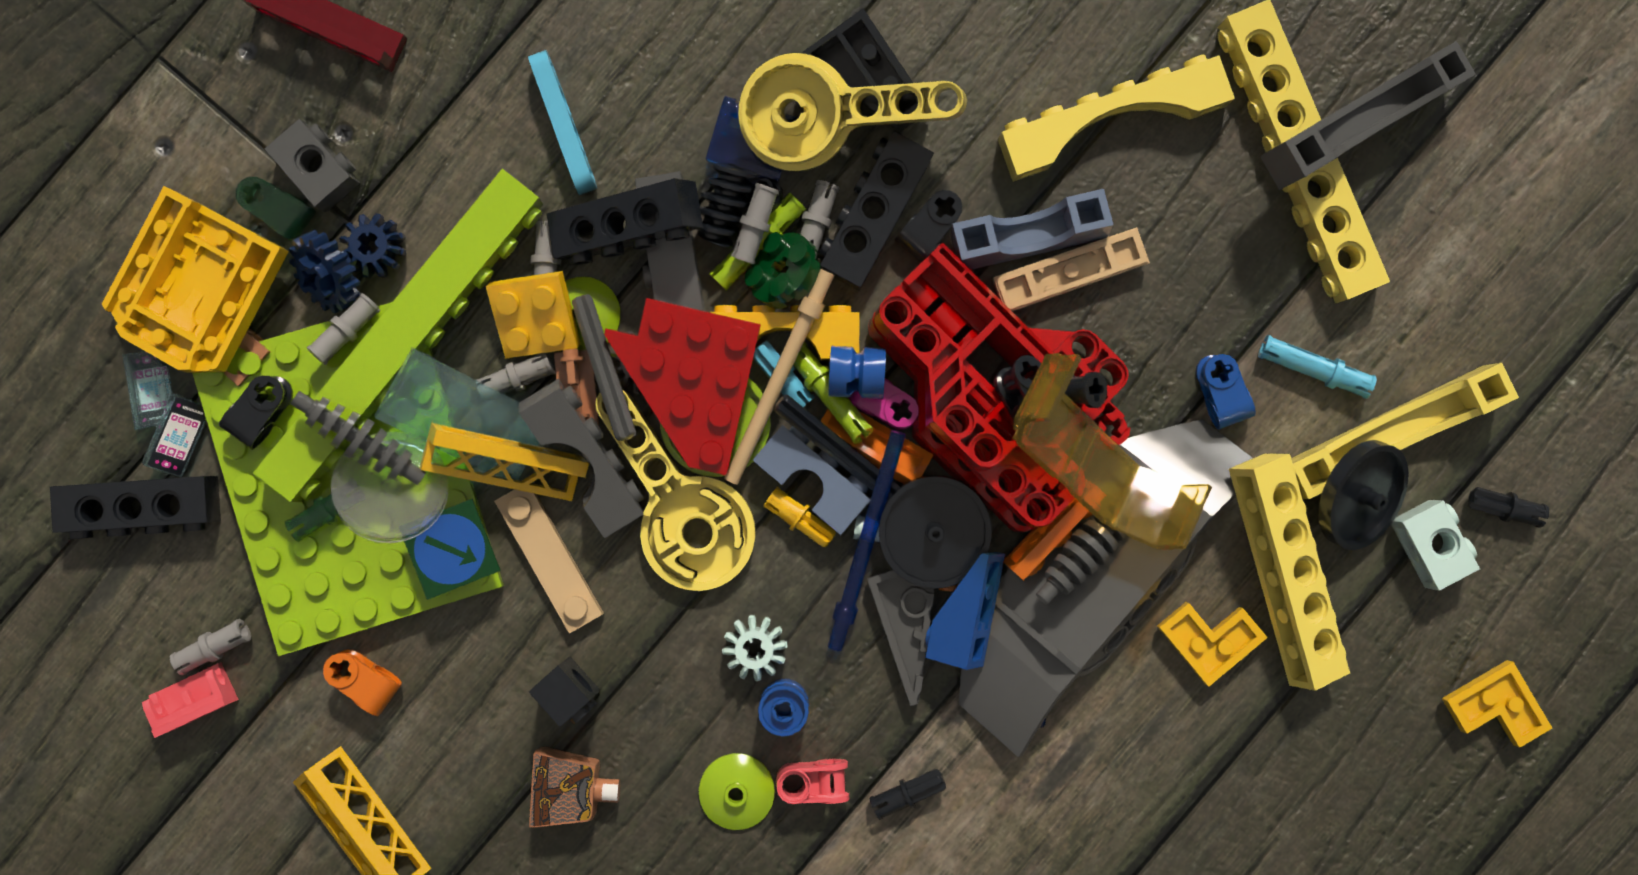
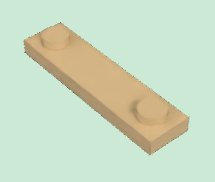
[992,227,1150,312]
[494,489,604,634]

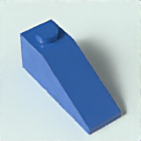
[925,552,1005,670]

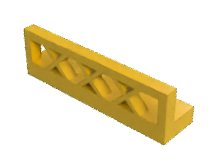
[420,423,589,501]
[293,746,431,875]

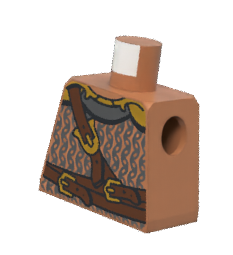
[529,747,620,827]

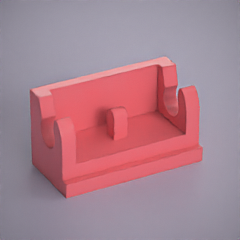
[142,662,239,738]

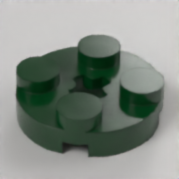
[745,232,820,309]

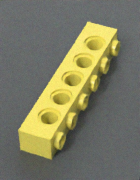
[1229,454,1350,691]

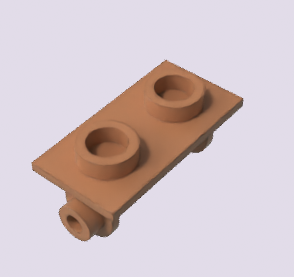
[554,349,599,425]

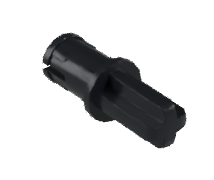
[1468,487,1549,528]
[869,769,946,820]

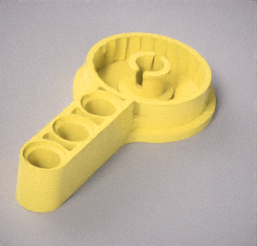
[738,53,967,171]

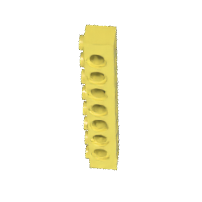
[1218,0,1390,303]

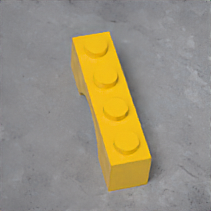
[711,305,859,361]

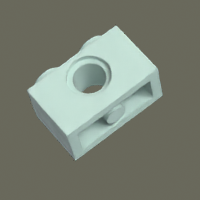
[1391,500,1480,591]

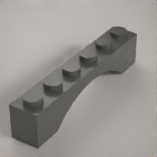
[1260,41,1476,190]

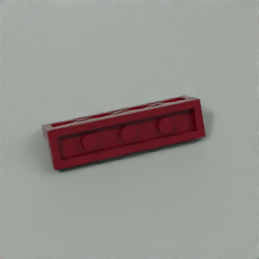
[242,0,407,72]

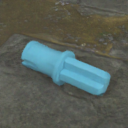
[753,341,815,407]

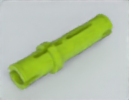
[709,192,807,291]
[794,342,874,444]

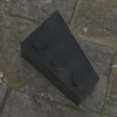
[801,8,918,132]

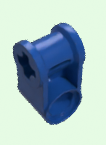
[1195,354,1256,430]

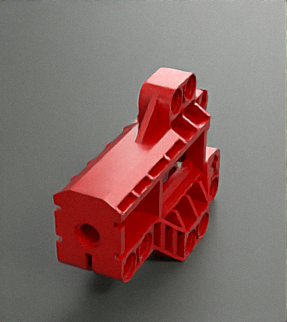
[868,243,1131,533]

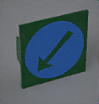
[399,499,501,600]

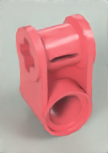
[776,759,850,804]

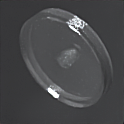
[331,432,449,543]

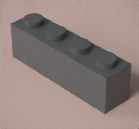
[635,171,705,311]

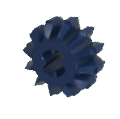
[339,213,407,279]

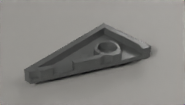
[867,569,934,706]

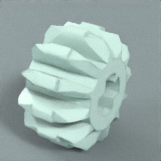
[722,615,788,681]

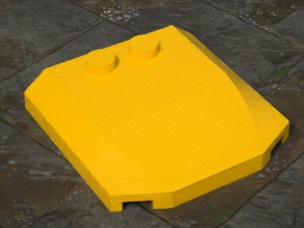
[102,186,289,373]

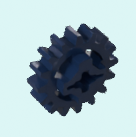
[289,230,360,314]

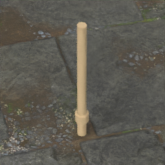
[724,269,835,485]

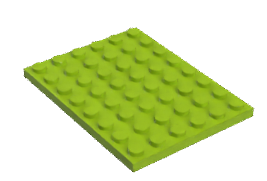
[192,302,504,656]

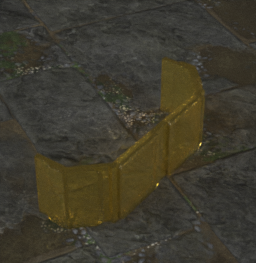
[1013,353,1212,550]

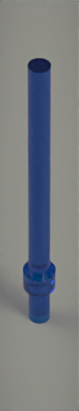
[828,430,906,651]

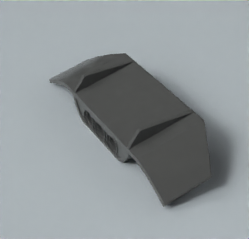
[959,419,1253,757]

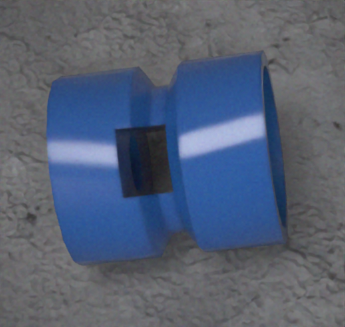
[828,346,886,399]
[758,679,809,737]

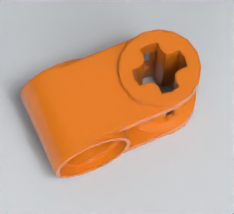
[323,649,402,716]

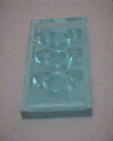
[374,347,539,480]

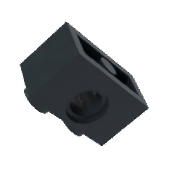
[529,656,600,727]

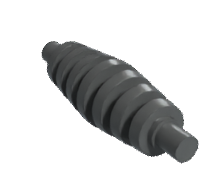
[290,391,426,485]
[1036,491,1143,605]

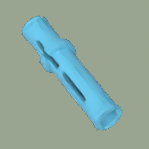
[1258,335,1377,399]

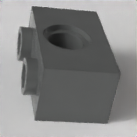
[265,119,360,212]

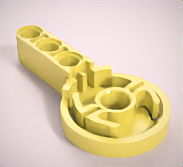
[595,389,756,591]

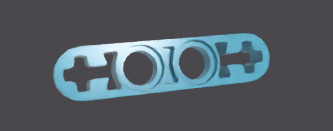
[528,50,598,195]

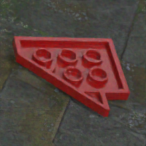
[604,298,761,475]

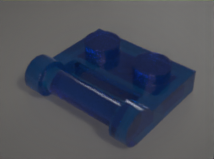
[705,96,798,183]

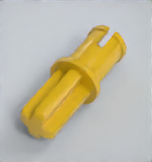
[763,487,836,547]

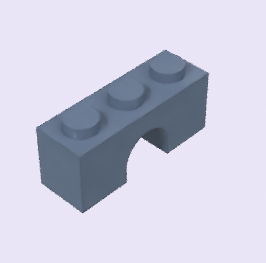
[753,425,870,535]

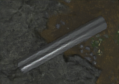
[572,294,636,441]

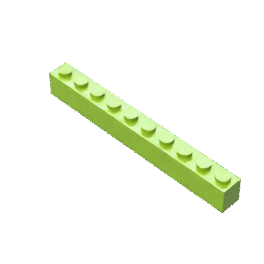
[253,168,543,502]

